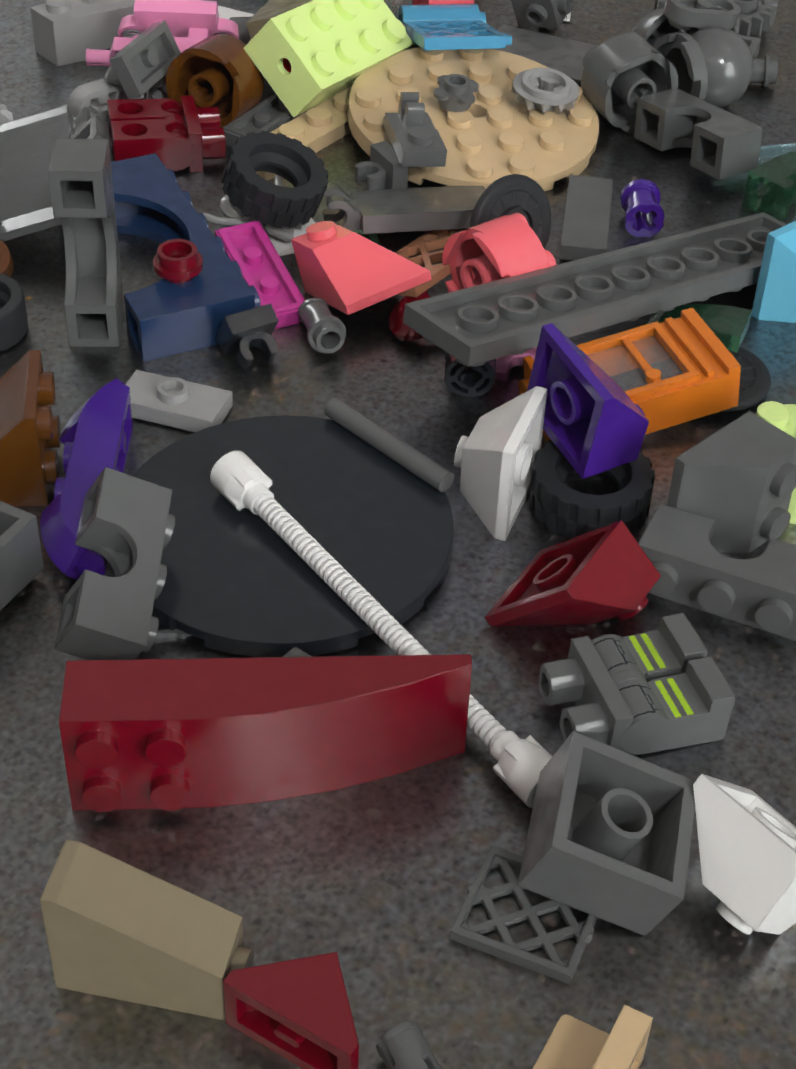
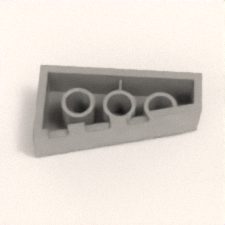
[31,0,207,66]

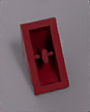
[223,952,359,1069]

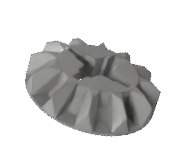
[511,68,579,114]

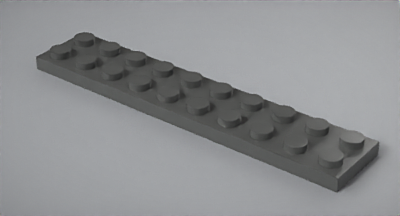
[403,212,787,367]

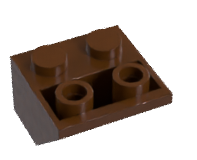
[0,350,61,507]

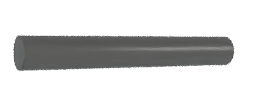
[324,397,454,492]

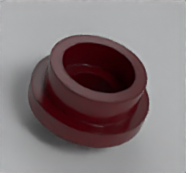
[153,239,203,283]

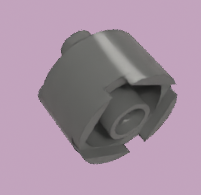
[581,32,678,133]

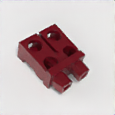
[107,95,226,173]

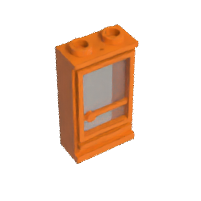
[518,307,741,441]

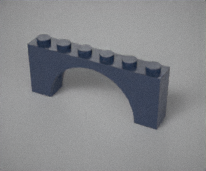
[111,153,261,362]

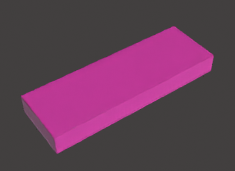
[215,221,305,330]

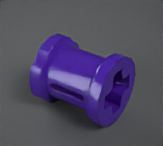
[620,179,665,237]

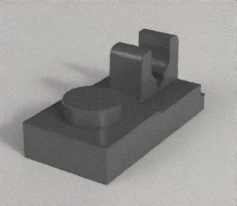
[383,92,447,167]

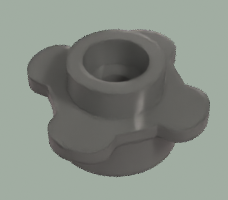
[433,74,479,112]

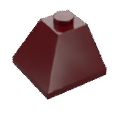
[484,520,661,627]

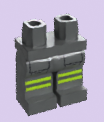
[538,612,736,755]

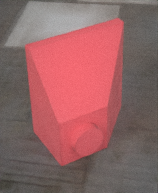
[291,221,432,315]

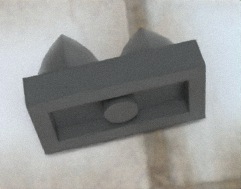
[104,20,181,99]

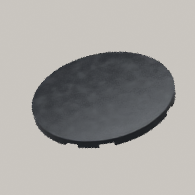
[133,415,454,658]

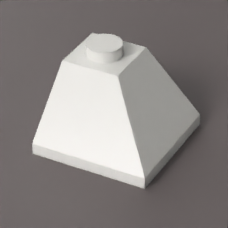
[454,386,547,541]
[693,774,796,935]

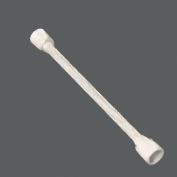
[210,451,552,808]

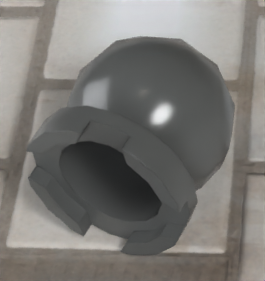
[653,26,755,108]

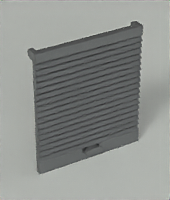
[0,105,75,241]

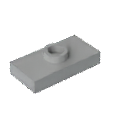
[125,370,233,432]

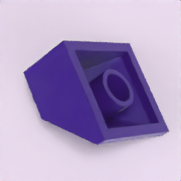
[527,323,649,479]

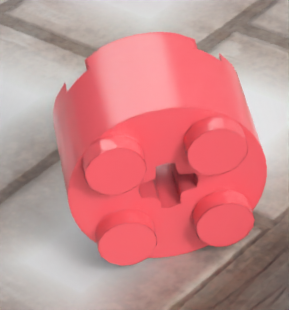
[442,213,556,293]

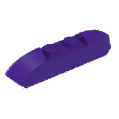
[40,378,134,580]

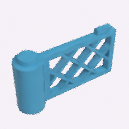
[398,4,512,50]

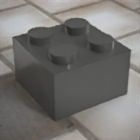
[518,731,695,936]

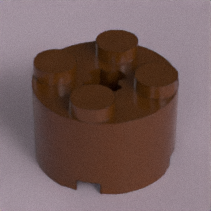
[166,34,264,128]

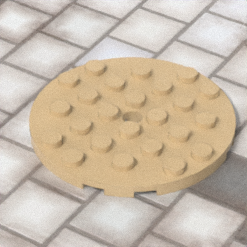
[348,47,599,192]

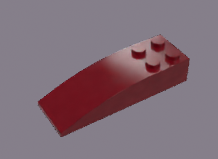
[59,654,472,812]

